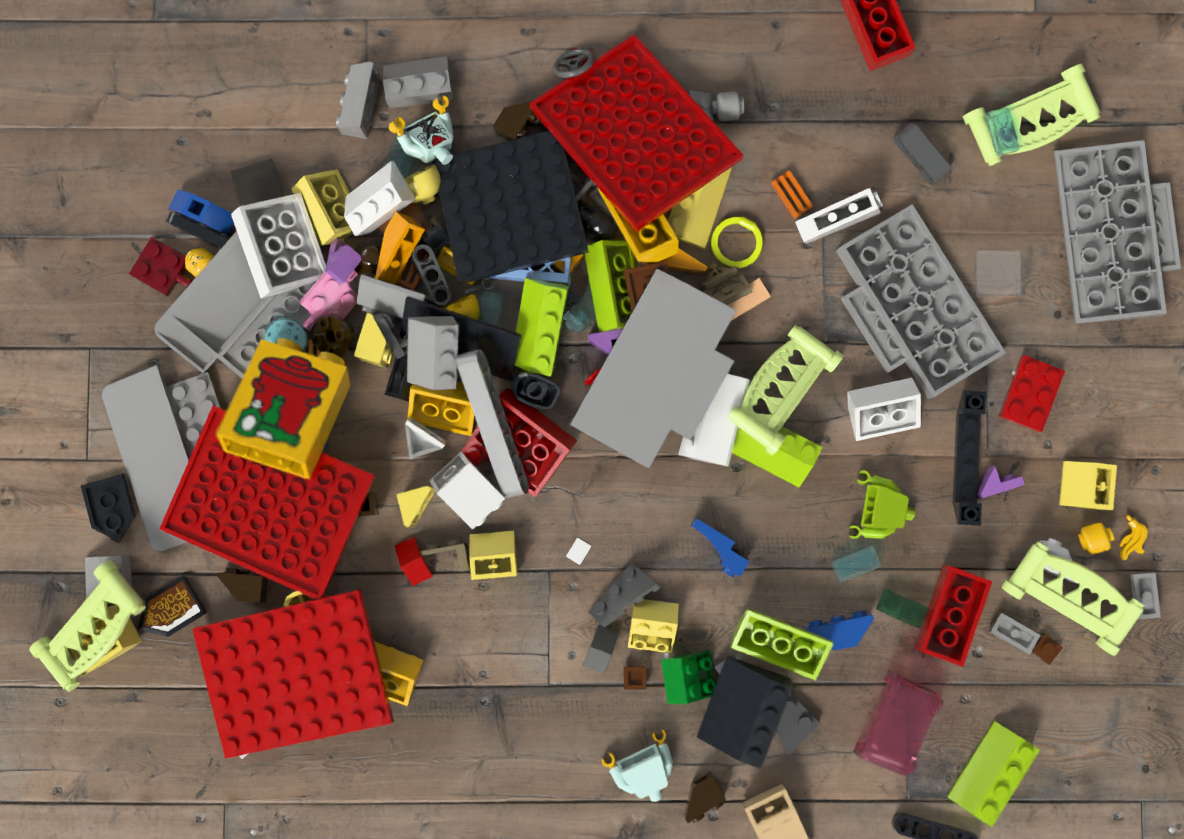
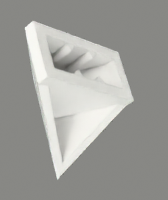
[405,416,446,459]

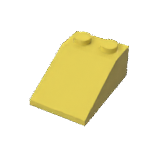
[68,604,142,677]

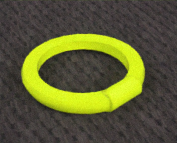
[711,216,763,268]

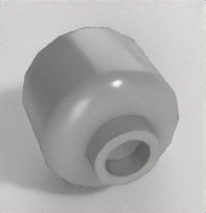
[712,91,744,121]

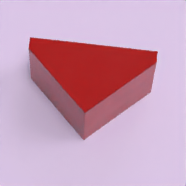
[394,536,433,586]

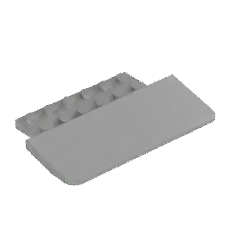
[155,231,319,379]
[102,365,222,551]

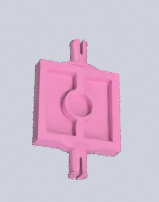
[299,271,358,331]

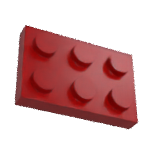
[998,355,1065,433]

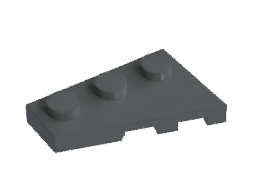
[588,562,661,628]
[776,693,820,755]

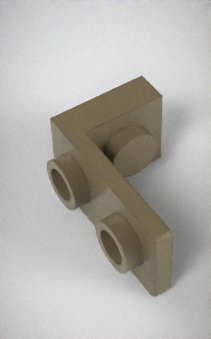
[420,540,470,572]

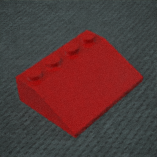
[465,388,577,497]

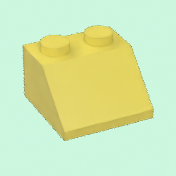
[354,313,394,368]

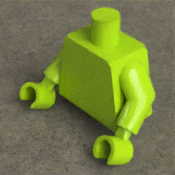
[849,470,915,539]

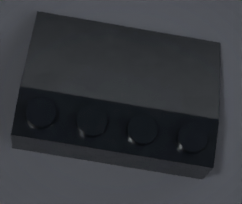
[697,656,793,769]

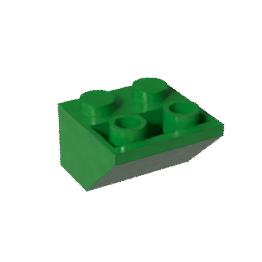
[661,651,716,704]

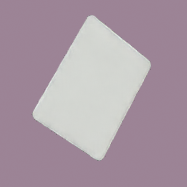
[566,538,591,565]

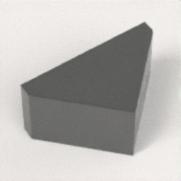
[583,624,619,674]

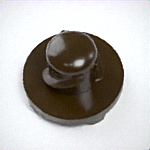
[354,238,383,279]
[312,315,354,358]

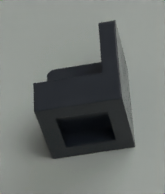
[421,215,450,254]

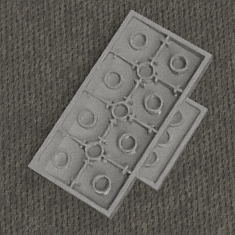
[1053,140,1181,324]
[836,204,1006,399]
[570,269,736,468]

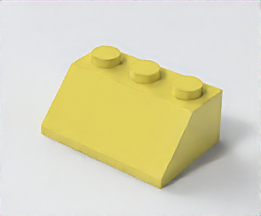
[292,169,354,246]

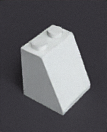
[429,451,505,529]

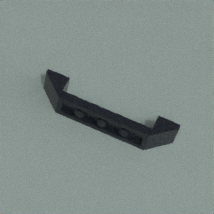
[953,391,986,526]

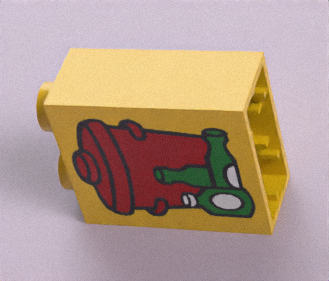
[217,338,351,479]

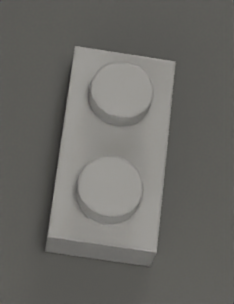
[1130,572,1161,619]
[988,612,1041,655]

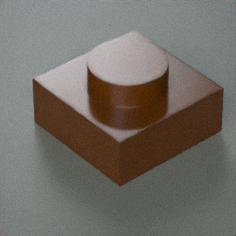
[1032,633,1063,665]
[624,666,646,690]

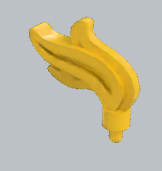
[1119,514,1148,560]

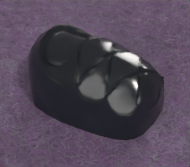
[578,203,618,242]
[510,371,560,409]

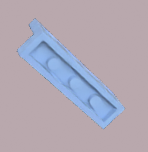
[490,257,571,286]

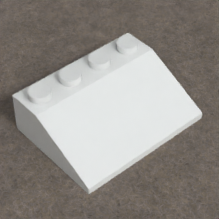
[231,193,326,298]

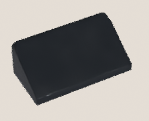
[384,355,412,402]

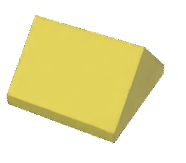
[396,486,435,528]

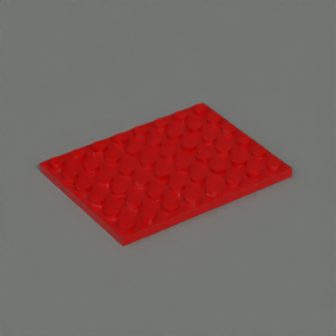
[529,35,743,233]
[159,405,376,600]
[192,589,394,759]

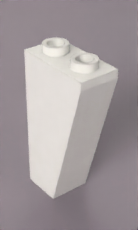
[795,188,883,244]

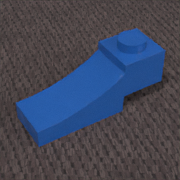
[691,518,750,578]

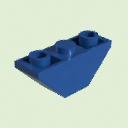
[168,189,234,236]
[804,610,874,651]

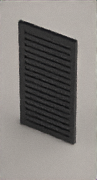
[400,297,522,381]

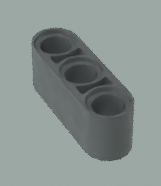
[893,123,951,185]
[411,245,451,306]

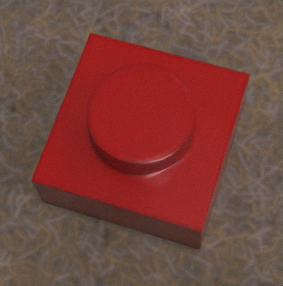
[461,435,488,466]

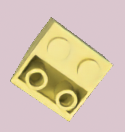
[1059,461,1117,510]
[470,530,518,580]
[628,599,679,653]

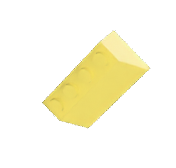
[668,167,732,250]

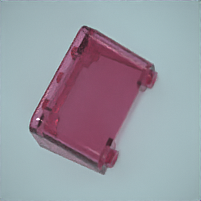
[853,670,943,776]

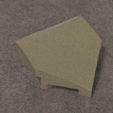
[702,263,752,305]

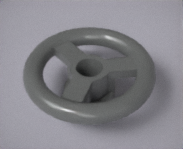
[553,49,595,78]

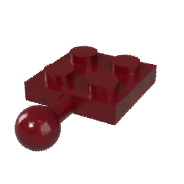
[129,237,194,296]

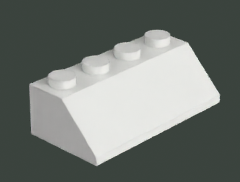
[678,374,750,466]

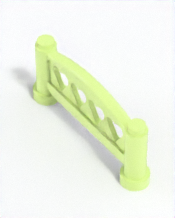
[963,63,1101,167]
[728,325,844,455]
[1001,541,1145,656]
[29,559,145,692]

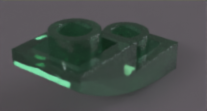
[876,588,929,628]

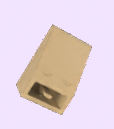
[742,784,808,839]

